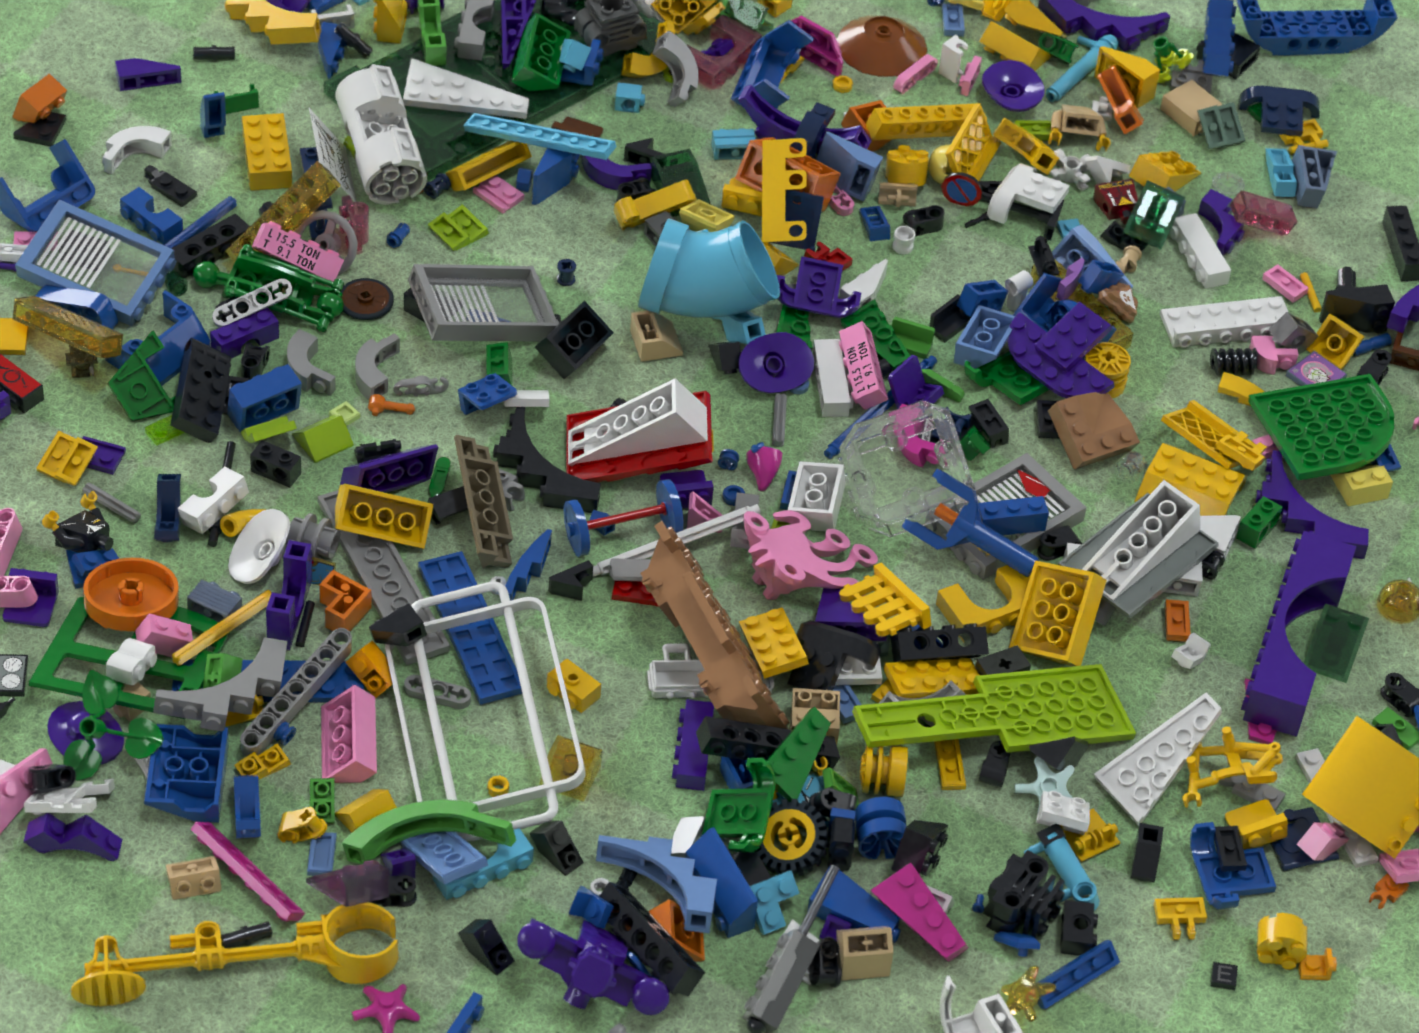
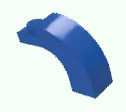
[234,775,261,838]

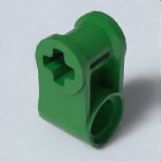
[1038,33,1079,64]

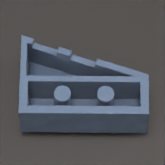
[1291,145,1337,208]

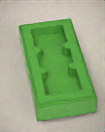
[1372,707,1419,751]
[822,767,859,807]

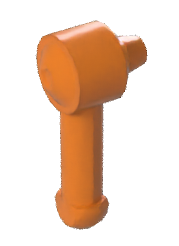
[368,394,415,416]

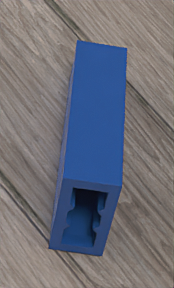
[807,865,901,943]

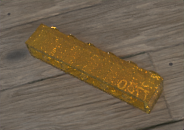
[13,296,123,358]

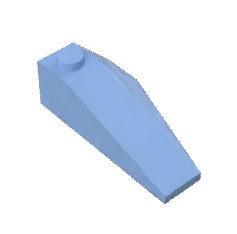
[1052,225,1134,289]

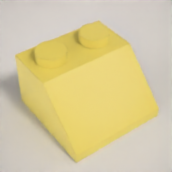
[1330,465,1393,506]

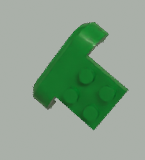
[964,351,1050,406]
[702,758,776,853]

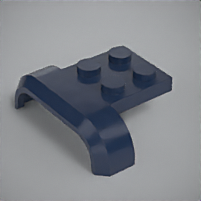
[1239,85,1320,136]

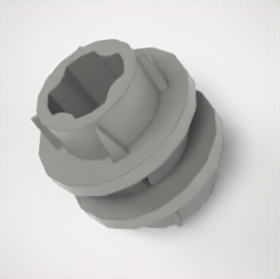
[286,513,340,563]

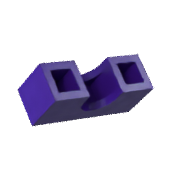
[210,308,279,359]

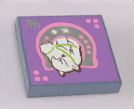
[1286,351,1347,386]

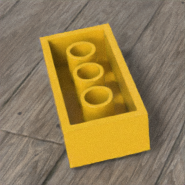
[242,113,292,191]

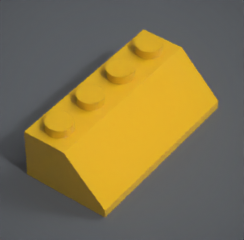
[335,484,434,549]

